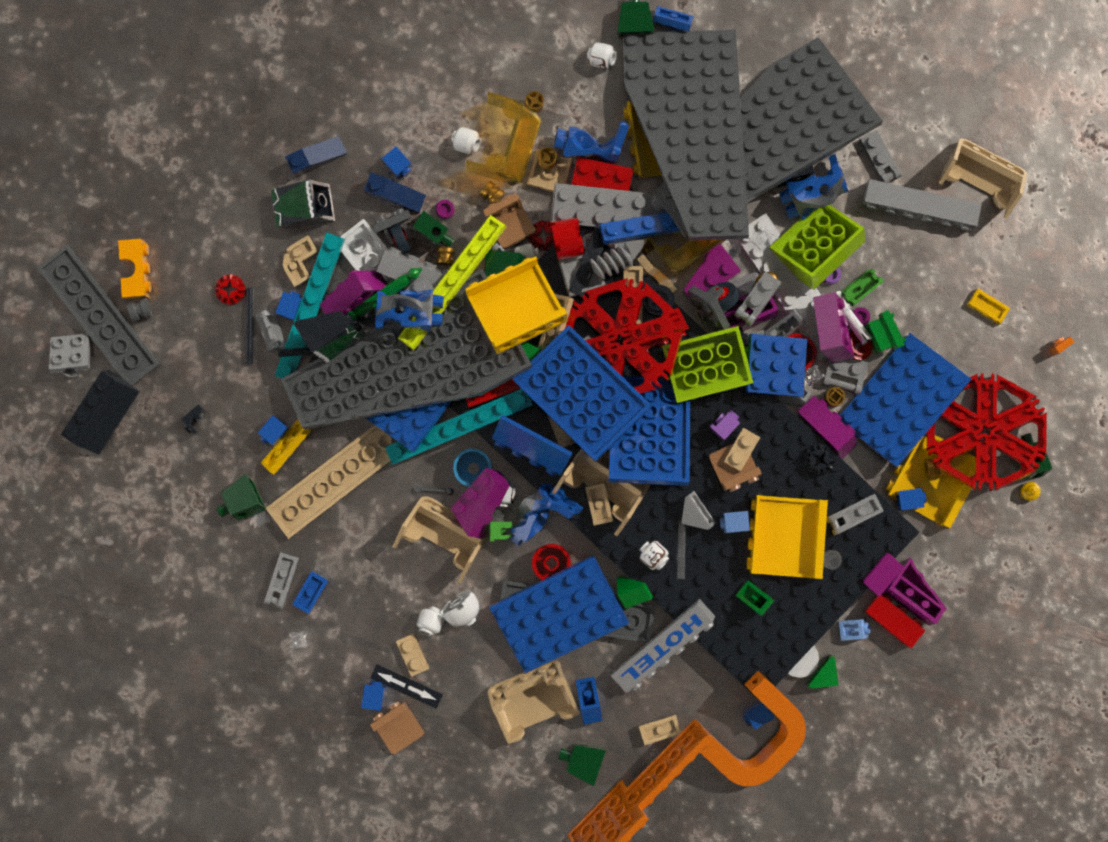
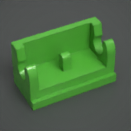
[841,269,884,307]
[490,522,513,541]

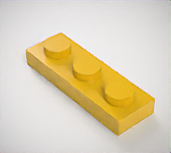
[261,419,311,475]

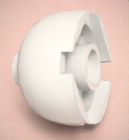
[440,589,479,627]

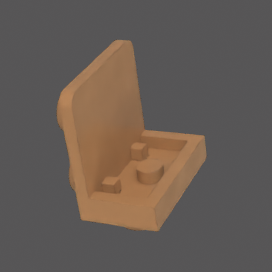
[483,193,536,249]
[709,444,762,492]
[370,701,424,754]

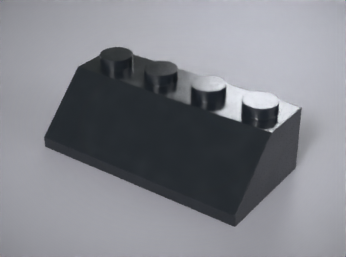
[60,370,141,455]

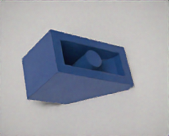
[575,677,603,725]

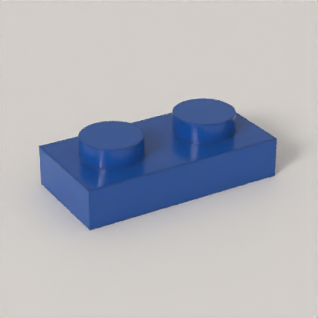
[653,6,693,31]
[292,571,329,614]

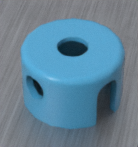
[453,448,492,487]

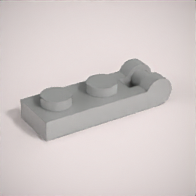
[859,130,902,183]
[734,271,782,327]
[826,494,883,536]
[264,552,300,610]

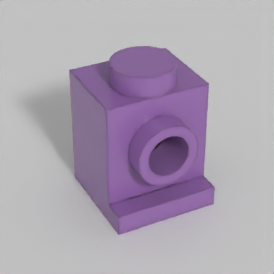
[709,410,740,441]

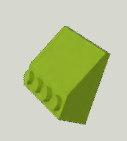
[769,205,865,290]
[662,326,753,403]

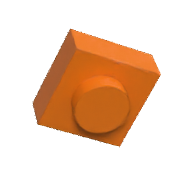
[1050,336,1075,355]

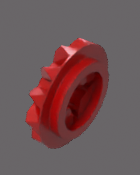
[529,220,554,251]
[214,274,245,305]
[849,331,873,361]

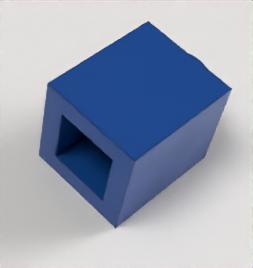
[382,146,412,179]
[275,291,302,321]
[258,415,289,446]
[895,488,926,511]
[361,681,386,711]
[743,702,775,730]

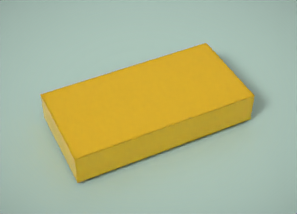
[967,288,1010,325]

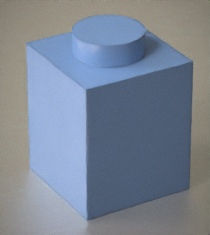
[720,511,750,533]

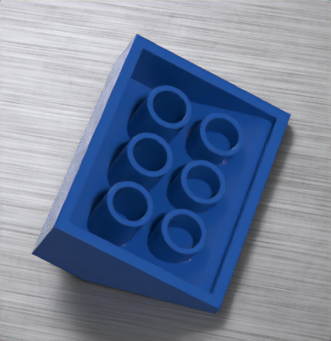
[492,415,572,477]

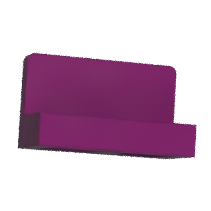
[863,553,904,597]

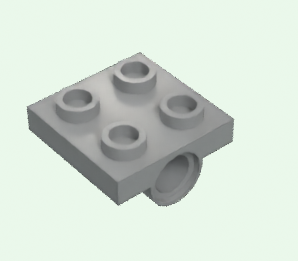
[49,333,91,377]

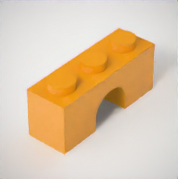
[118,239,152,300]

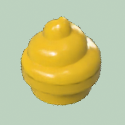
[1021,482,1041,501]

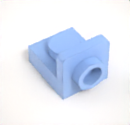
[839,618,871,641]

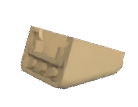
[487,661,580,744]

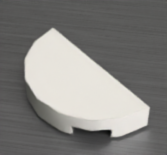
[788,646,819,678]

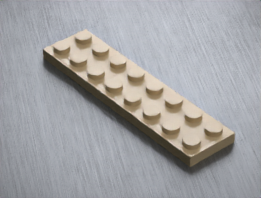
[266,425,398,539]

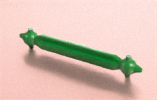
[347,267,422,320]

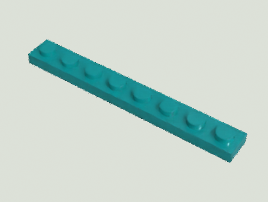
[274,232,346,379]
[385,389,534,465]

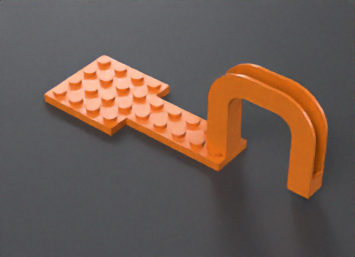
[567,671,806,842]

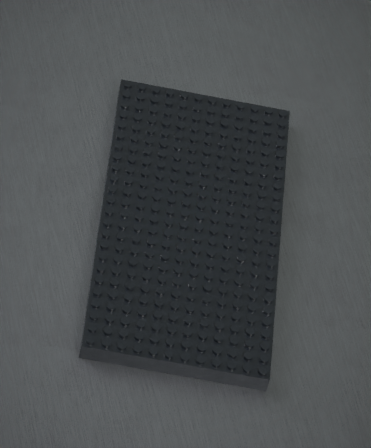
[449,225,919,702]

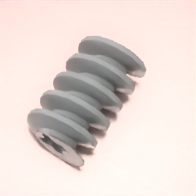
[589,243,633,280]

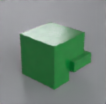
[864,310,906,354]

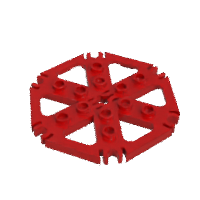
[565,278,683,395]
[926,373,1047,492]

